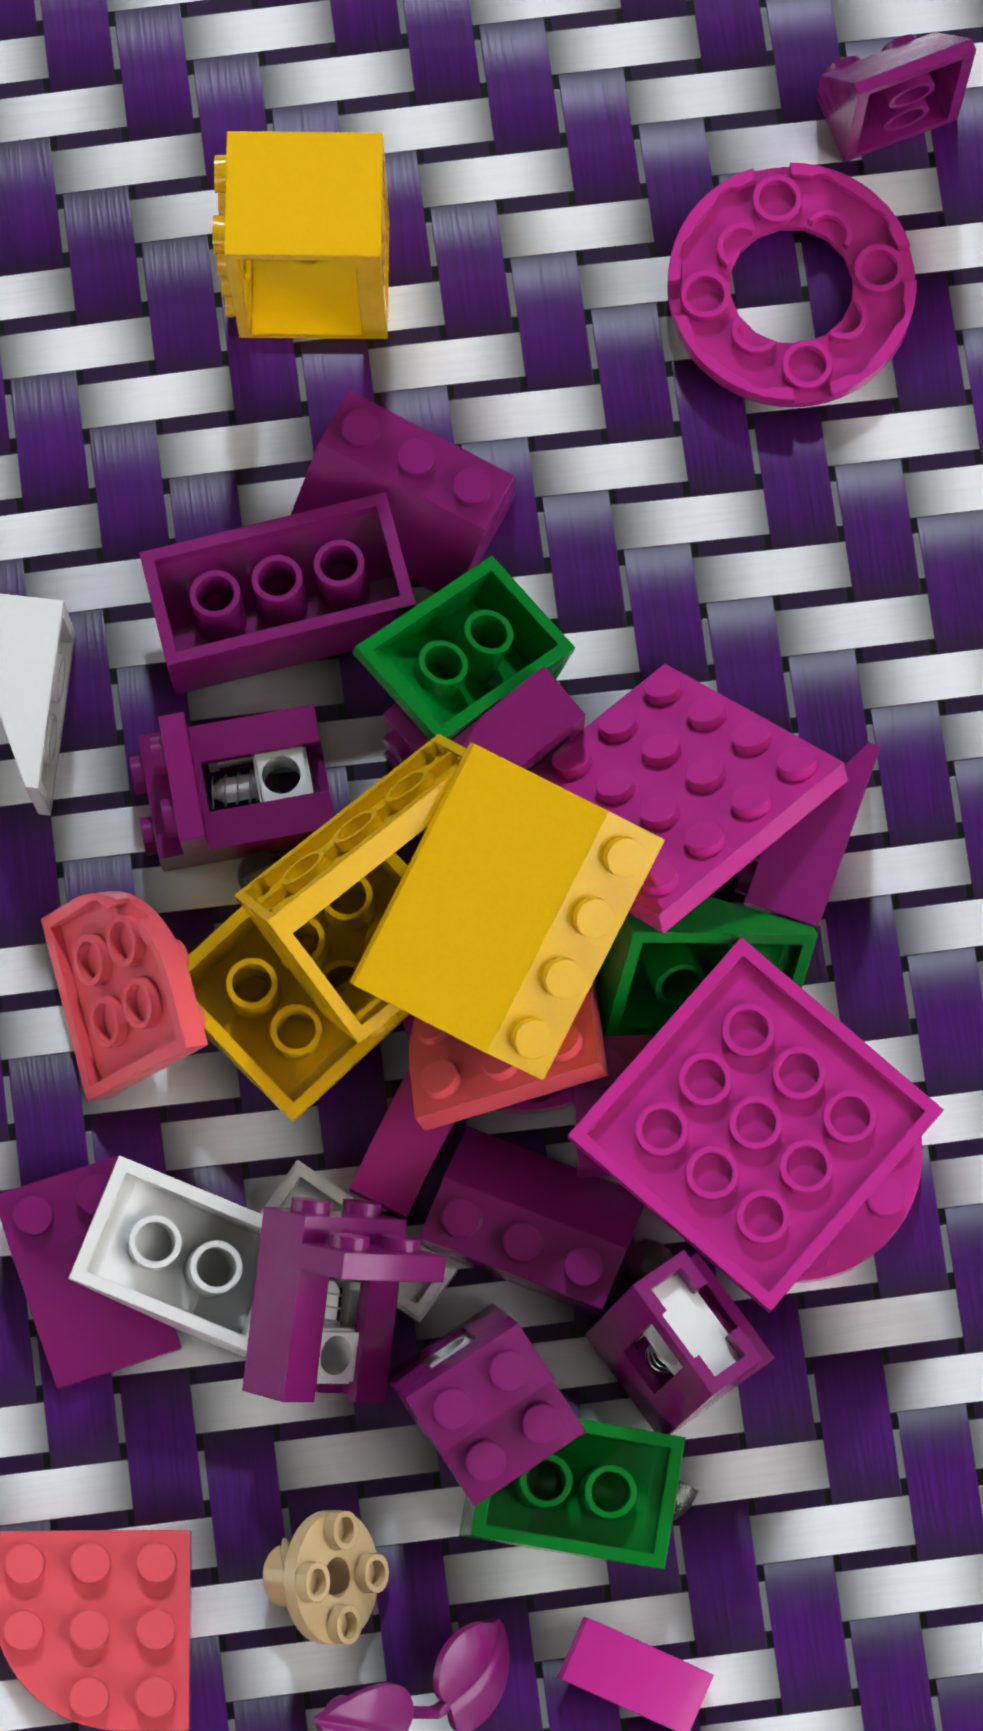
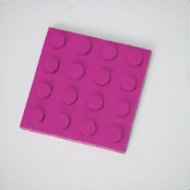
[530,664,848,934]
[567,937,944,1313]

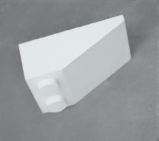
[0,594,76,816]
[68,1155,263,1356]

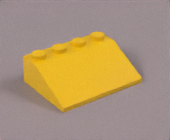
[350,742,665,1080]
[188,853,410,1123]

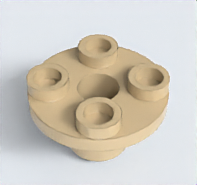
[263,1510,389,1645]

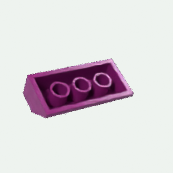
[139,492,416,695]

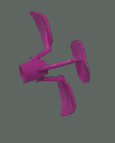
[313,1616,510,1731]

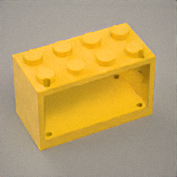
[212,131,390,339]
[234,734,467,1043]

